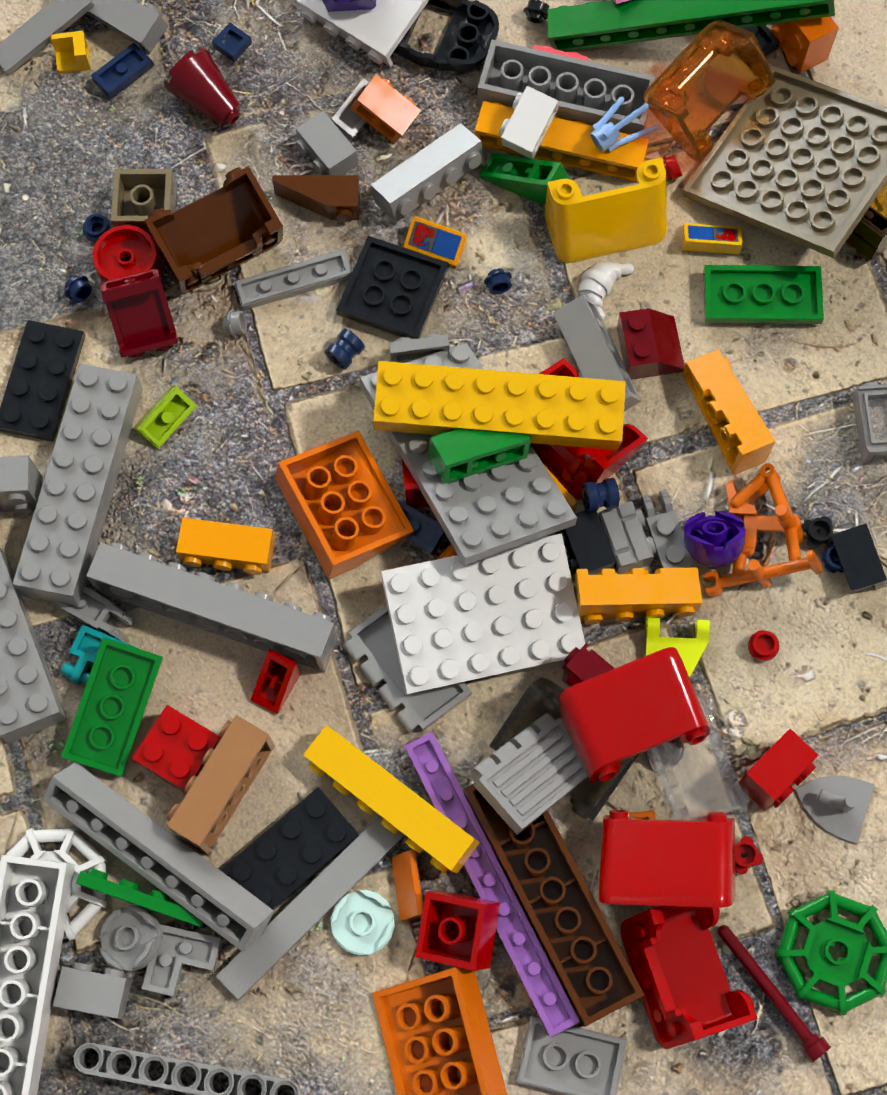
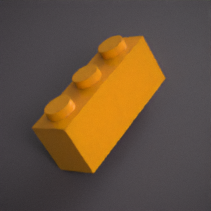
[176,517,276,575]

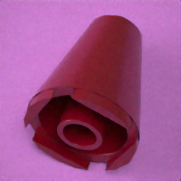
[164,46,241,126]

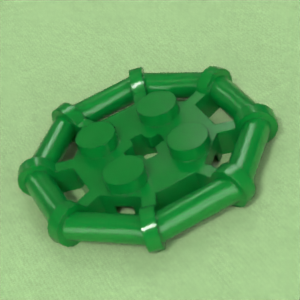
[775,890,887,1016]

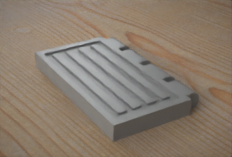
[343,605,472,733]
[471,713,588,835]

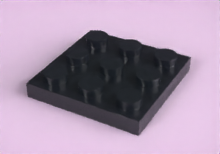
[336,236,449,339]

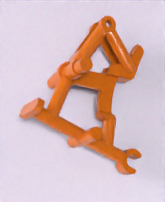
[703,463,823,597]

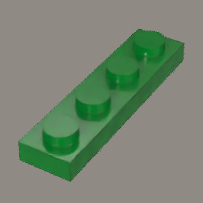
[76,868,202,927]

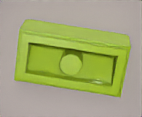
[132,386,197,449]

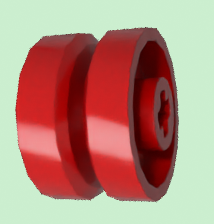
[92,225,163,283]

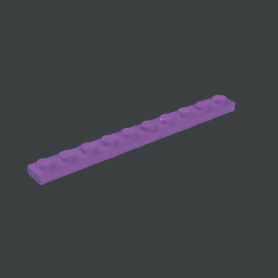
[404,732,580,1038]

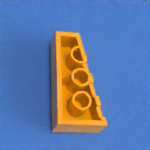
[682,350,775,475]
[573,567,702,625]

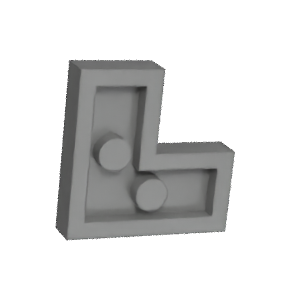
[142,924,223,997]

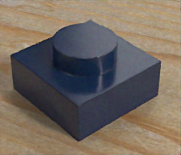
[212,23,252,62]

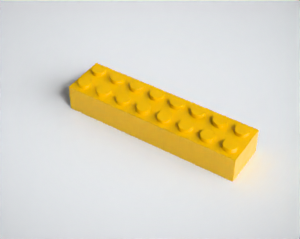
[373,361,626,450]

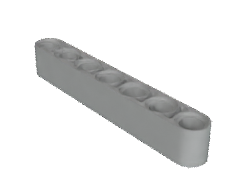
[74,1043,302,1095]

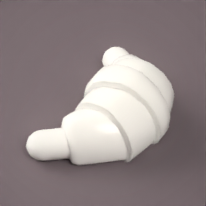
[578,262,634,320]

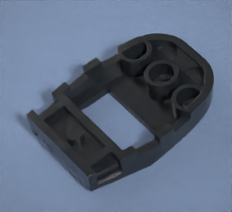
[394,0,499,72]

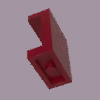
[100,269,178,359]

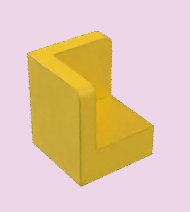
[51,30,91,74]

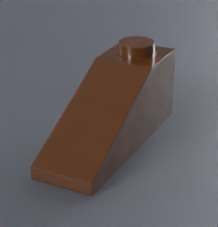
[272,175,360,222]

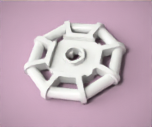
[0,826,108,941]

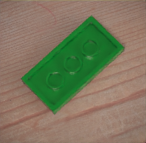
[703,265,824,324]
[61,637,163,777]

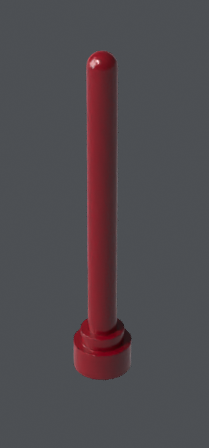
[717,925,831,1063]

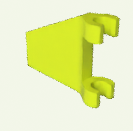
[645,618,710,678]

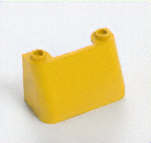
[544,157,667,263]

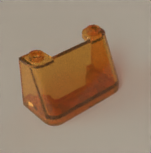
[643,20,776,162]

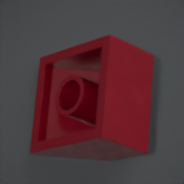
[617,308,685,380]

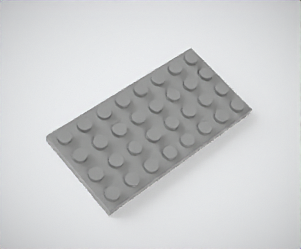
[359,343,577,565]

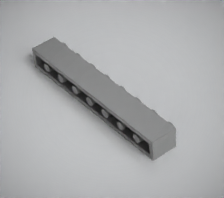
[43,762,274,952]

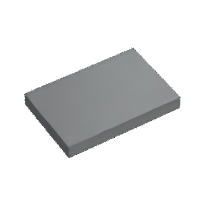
[516,1016,627,1095]

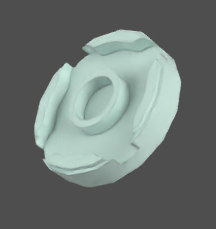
[331,890,395,956]

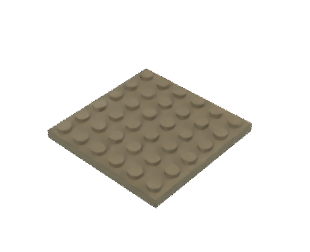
[682,65,887,258]

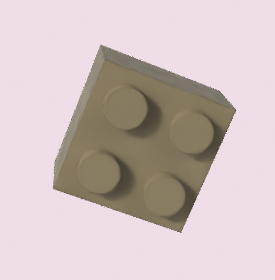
[111,169,177,237]

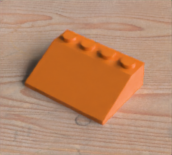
[275,430,414,580]
[372,967,507,1095]

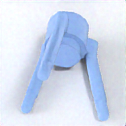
[590,97,660,152]

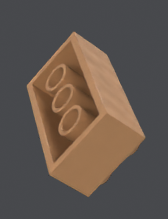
[167,715,275,854]

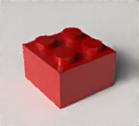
[132,705,221,794]
[737,728,819,811]
[415,890,500,971]

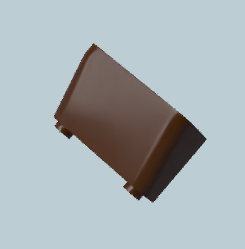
[144,166,283,294]

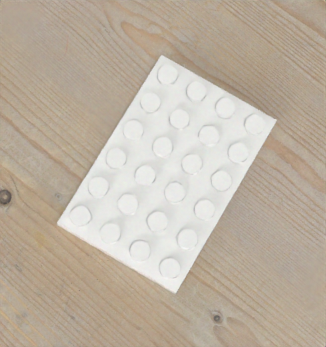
[380,533,585,694]

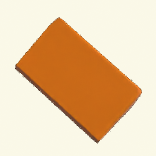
[392,850,423,921]

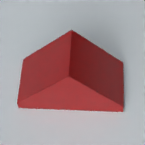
[251,649,301,714]

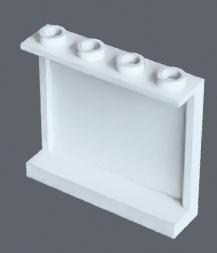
[297,0,429,67]

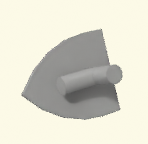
[795,776,874,845]

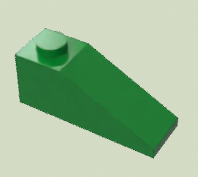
[479,153,571,205]
[428,429,531,484]

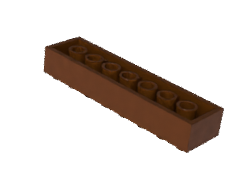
[464,783,644,1028]

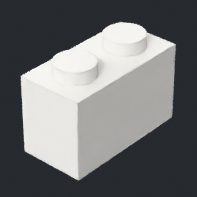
[499,86,559,159]

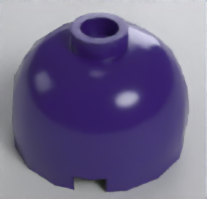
[684,511,746,568]

